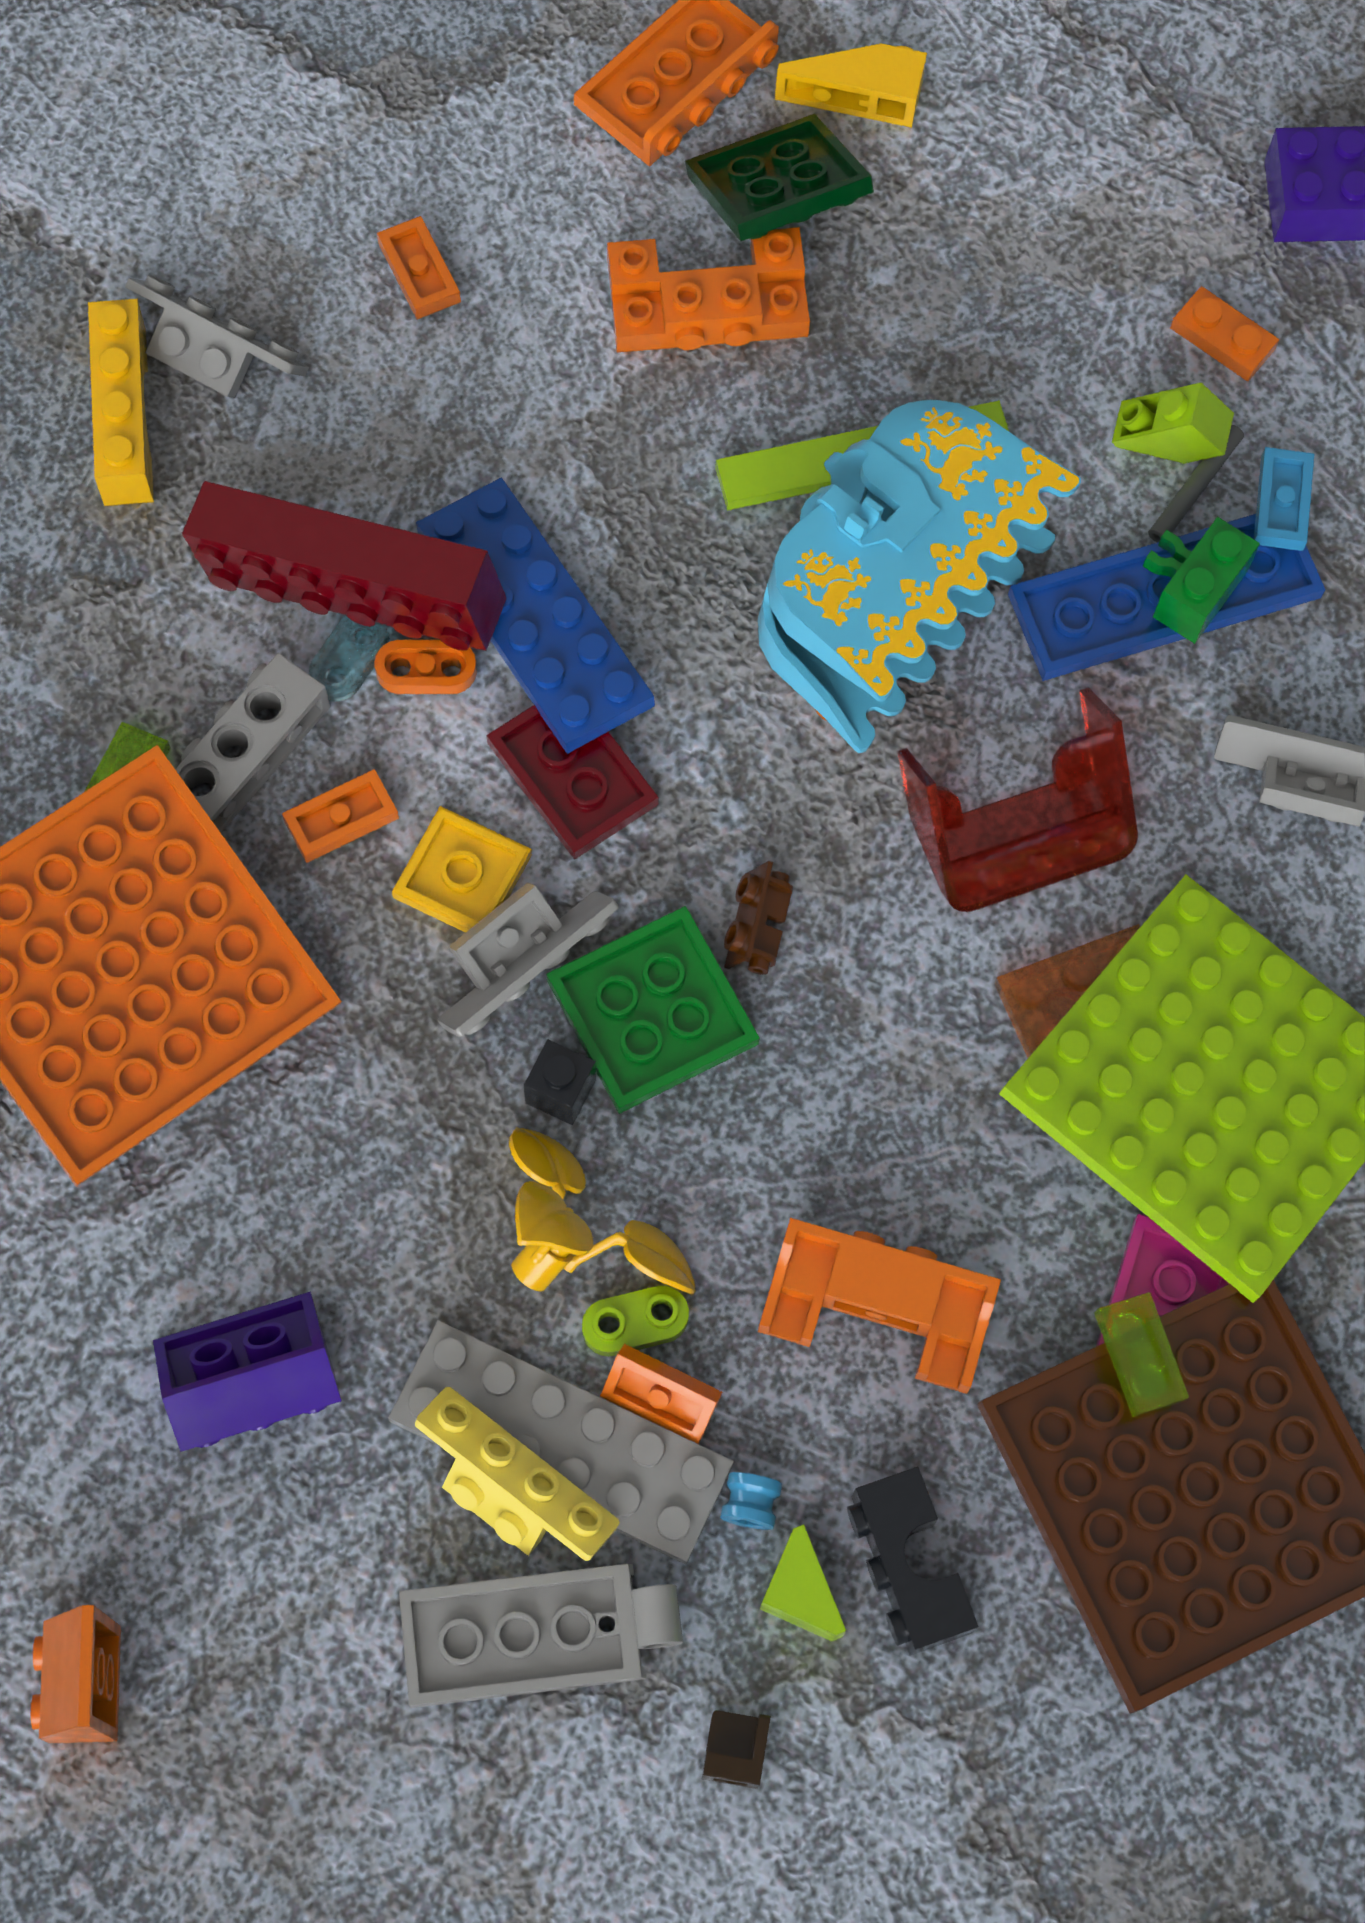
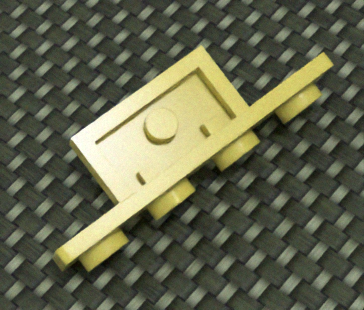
[415,1387,620,1561]

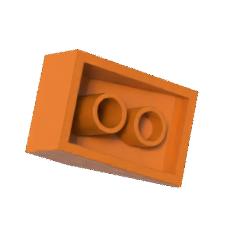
[30,1605,121,1743]

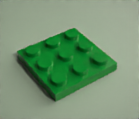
[546,906,760,1114]

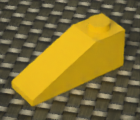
[775,43,927,128]

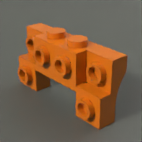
[607,227,810,353]
[758,1218,1001,1394]

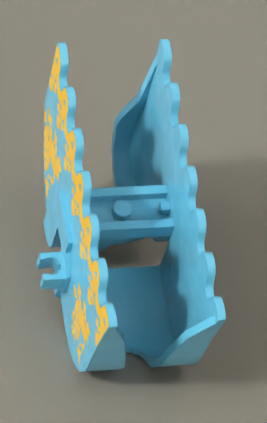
[758,400,1081,753]

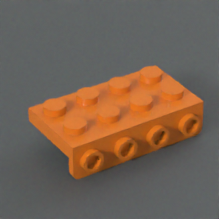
[574,0,779,167]

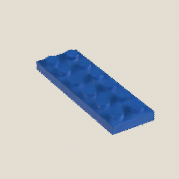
[416,477,655,754]
[1008,514,1326,681]

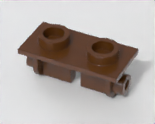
[724,861,793,975]

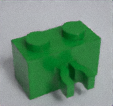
[1143,516,1260,644]

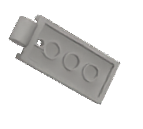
[399,1564,683,1708]

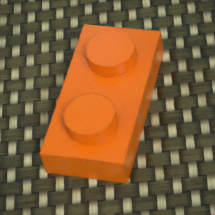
[377,216,461,320]
[1170,286,1280,382]
[282,769,399,863]
[600,1344,723,1444]

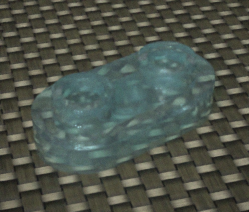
[309,615,390,702]

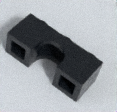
[847,1466,979,1656]

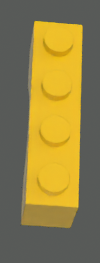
[88,299,154,506]

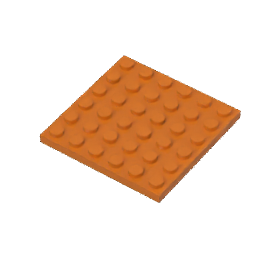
[0,745,342,1187]

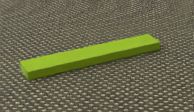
[715,400,1009,511]

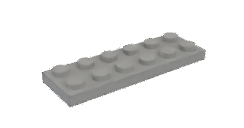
[388,1320,734,1565]

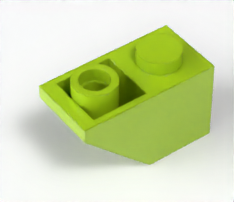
[1111,382,1234,464]

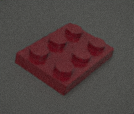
[486,705,659,860]

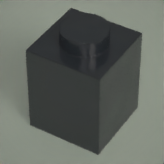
[524,1039,596,1125]

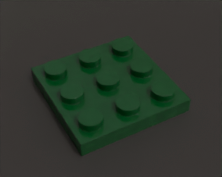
[685,113,874,241]

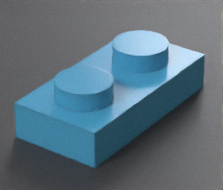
[1254,447,1315,551]

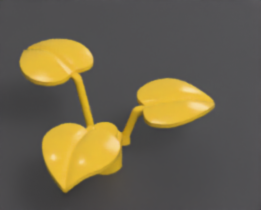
[509,1127,696,1296]

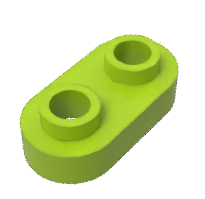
[582,1286,689,1357]

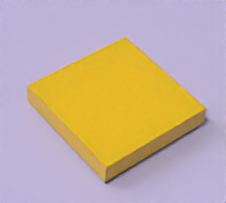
[392,806,532,933]

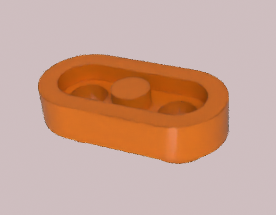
[374,640,477,694]

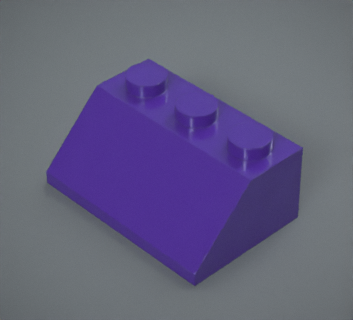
[153,1291,342,1452]

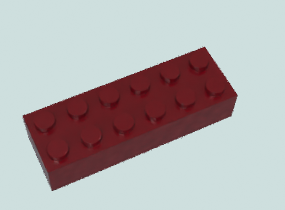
[182,481,507,651]

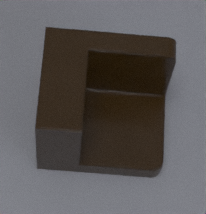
[701,1710,771,1789]

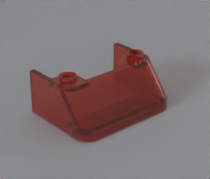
[897,687,1138,912]

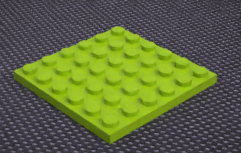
[999,874,1365,1303]

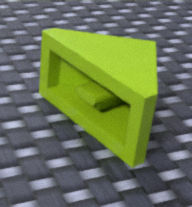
[760,1524,846,1641]

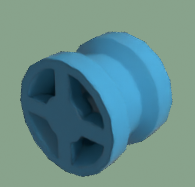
[720,1472,782,1530]

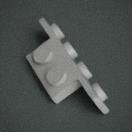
[125,275,309,398]
[1214,715,1365,827]
[437,883,619,1037]

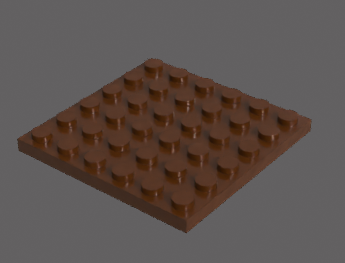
[977,1280,1365,1714]

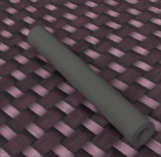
[1148,425,1244,543]

